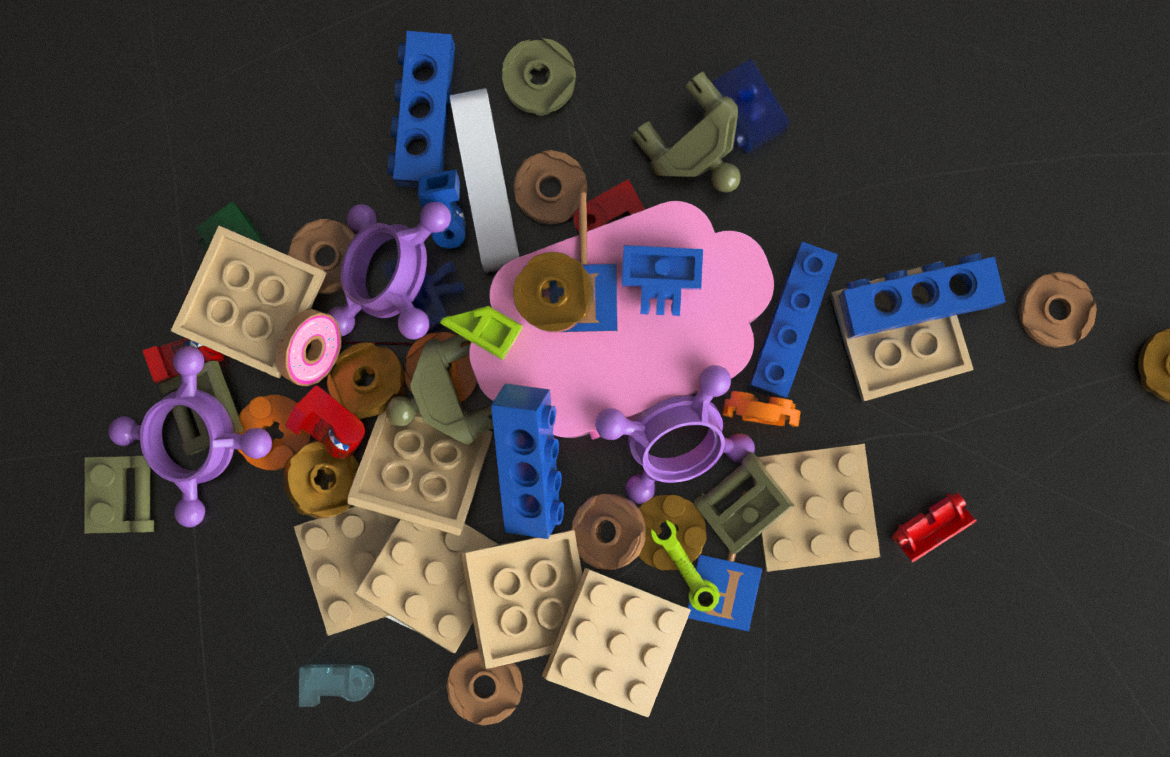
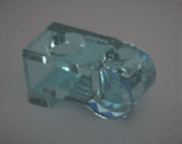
[299,664,375,707]

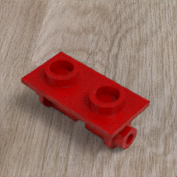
[892,492,977,563]

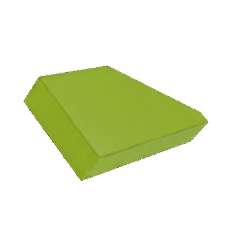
[440,306,523,360]

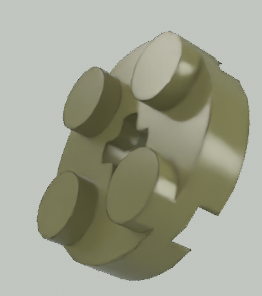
[502,38,576,116]

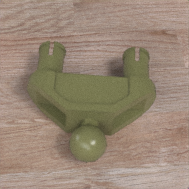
[631,71,741,193]
[385,335,493,445]

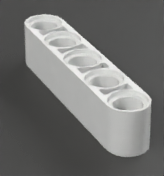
[450,88,519,273]

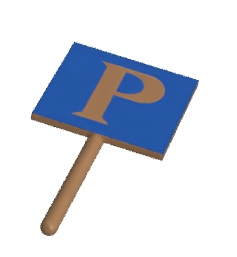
[550,191,618,333]
[688,491,763,632]

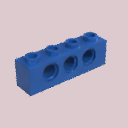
[388,31,455,188]
[747,242,838,399]
[838,253,1006,339]
[491,383,564,539]

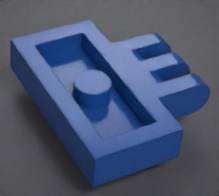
[622,245,703,316]

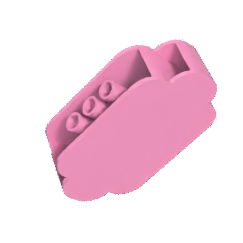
[469,201,774,440]

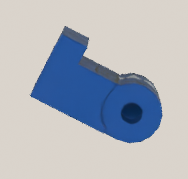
[418,169,466,249]

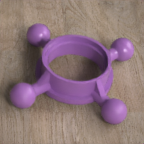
[327,202,451,339]
[108,346,272,527]
[595,365,755,504]

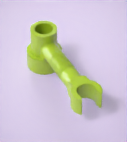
[651,519,720,612]

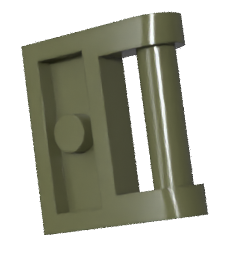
[159,361,244,456]
[693,452,795,554]
[85,456,154,534]

